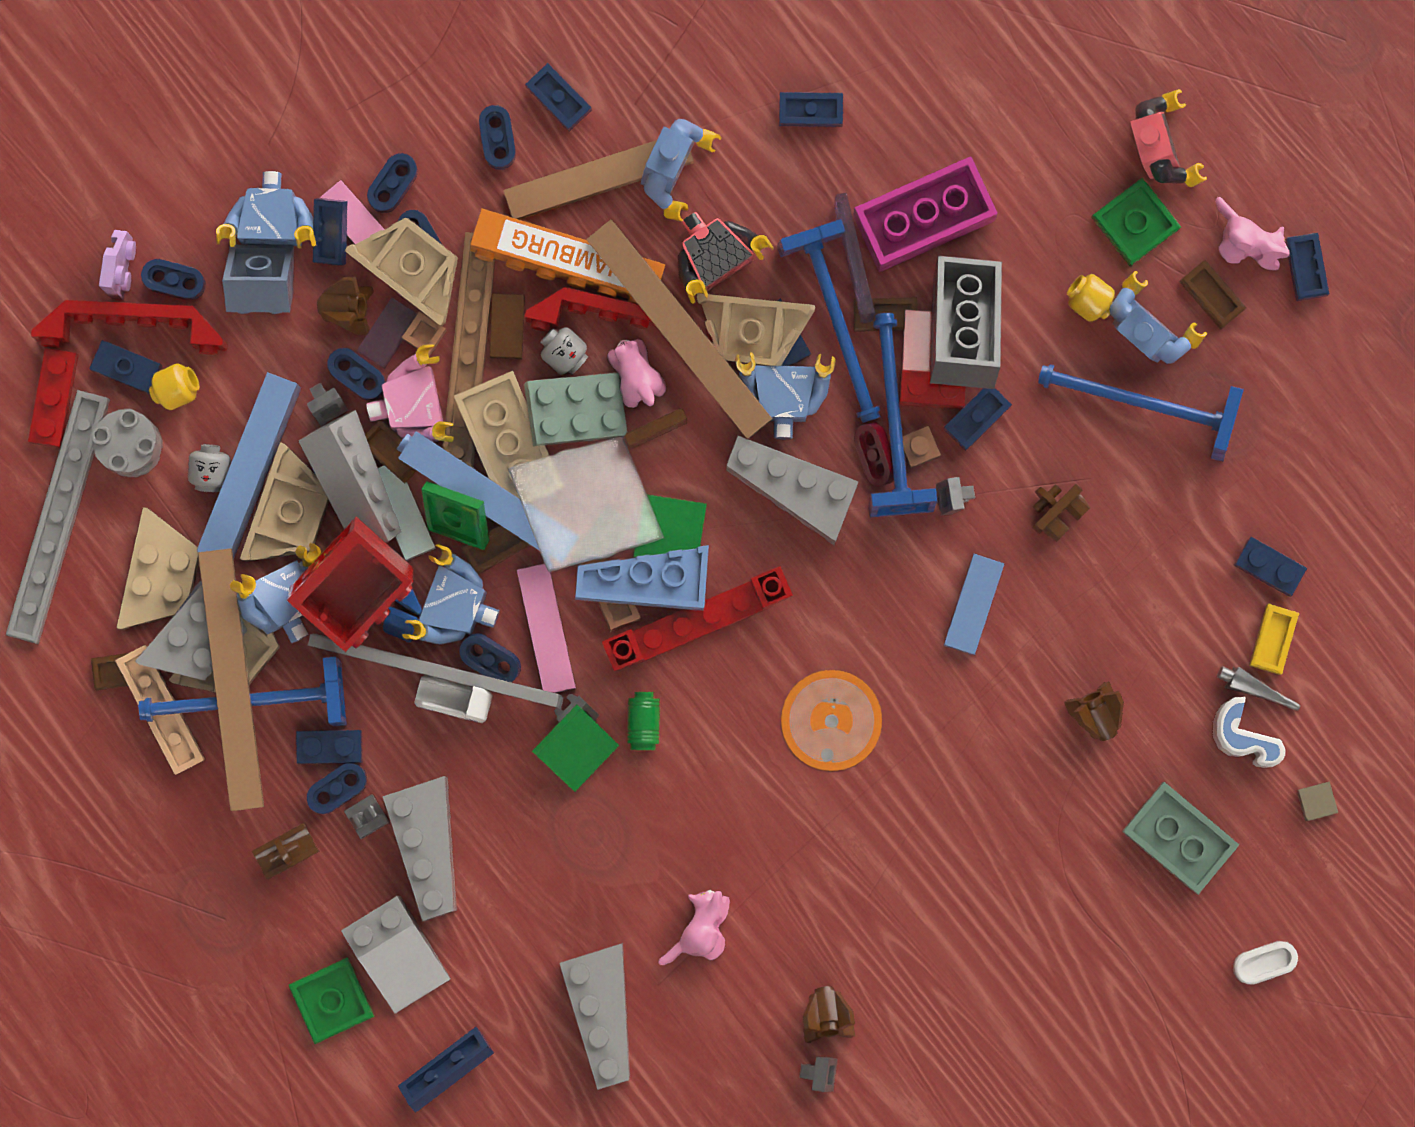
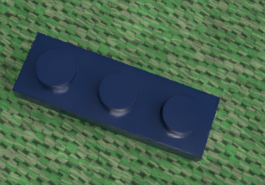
[398,1027,494,1113]

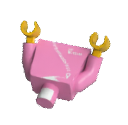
[367,344,454,442]

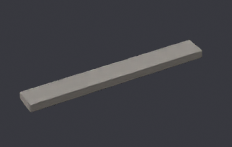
[6,390,110,644]
[308,633,563,709]

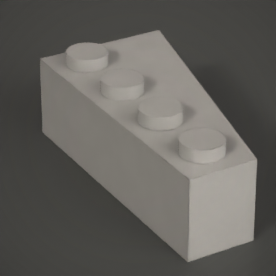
[298,410,401,543]
[726,436,858,545]
[383,776,457,921]
[559,943,630,1090]

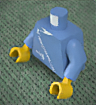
[640,119,721,222]
[216,171,316,248]
[1110,271,1207,364]
[735,352,835,440]
[230,542,321,643]
[402,544,500,645]

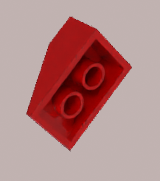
[899,310,966,410]

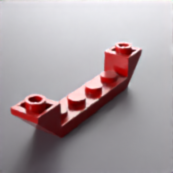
[525,287,686,364]
[31,300,228,355]
[602,566,793,672]

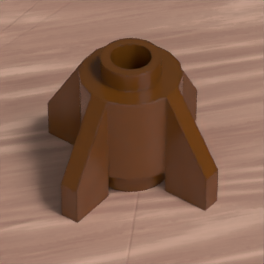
[317,277,374,335]
[1064,681,1124,741]
[803,986,855,1043]

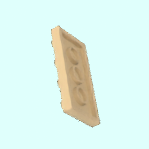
[454,371,563,504]

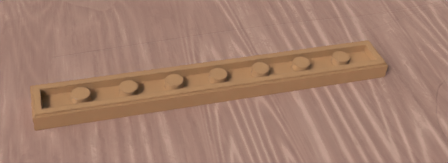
[586,219,773,439]
[443,232,495,468]
[198,548,264,811]

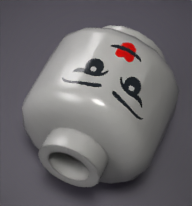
[540,327,588,375]
[188,444,231,492]

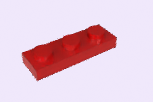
[28,348,79,448]

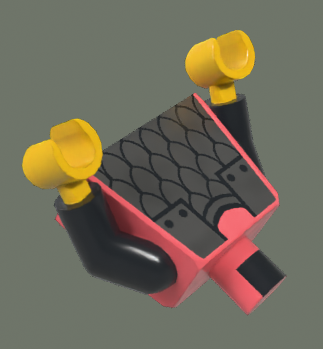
[1130,89,1207,187]
[678,212,774,304]

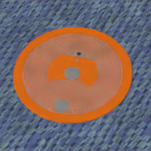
[781,670,882,771]

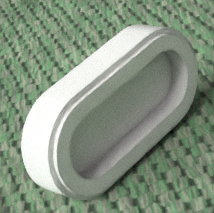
[1233,941,1298,984]

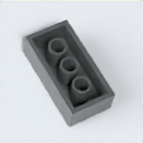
[930,256,1002,389]

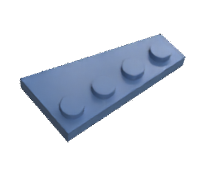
[575,545,709,611]

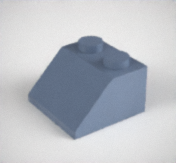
[222,245,294,314]

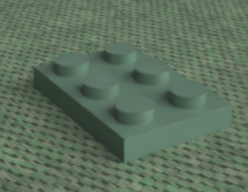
[524,373,628,447]
[1122,782,1239,895]

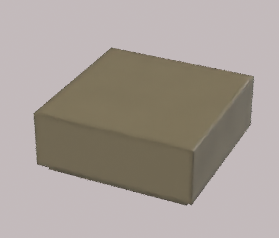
[1297,781,1339,821]

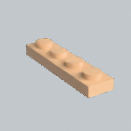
[115,645,205,775]

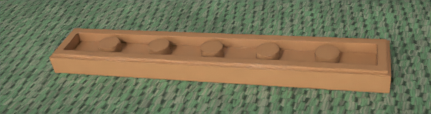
[503,140,694,220]

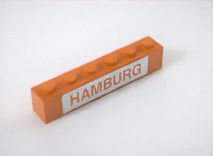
[470,208,665,304]

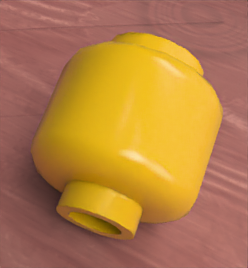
[1067,274,1115,322]
[149,363,200,410]

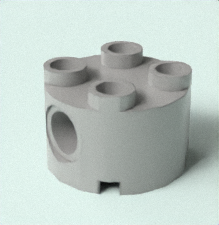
[92,409,163,477]

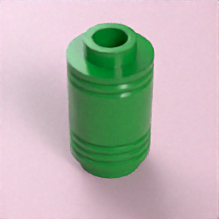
[627,692,660,750]

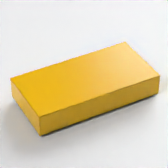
[1249,604,1299,675]

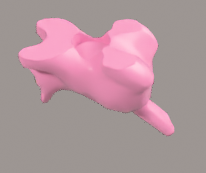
[1215,197,1290,270]
[607,339,666,408]
[658,890,730,965]

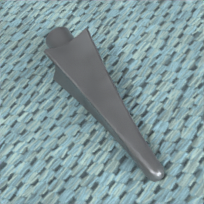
[1217,666,1300,710]

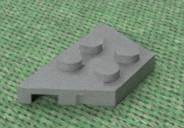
[135,585,247,681]

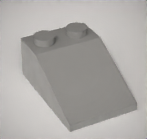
[341,896,451,1014]

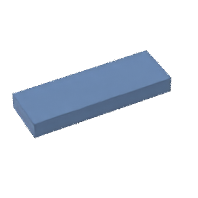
[944,554,1004,655]

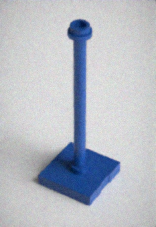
[777,219,880,423]
[869,313,937,518]
[1038,364,1244,462]
[138,657,347,727]

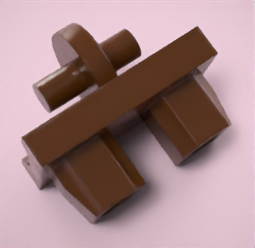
[1032,484,1091,542]
[252,823,320,880]

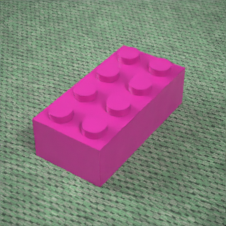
[853,156,998,272]

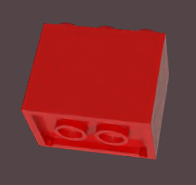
[287,517,414,653]

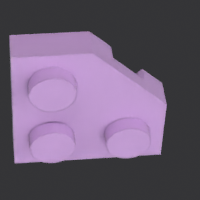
[99,230,136,300]

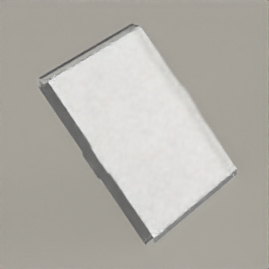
[508,436,664,572]

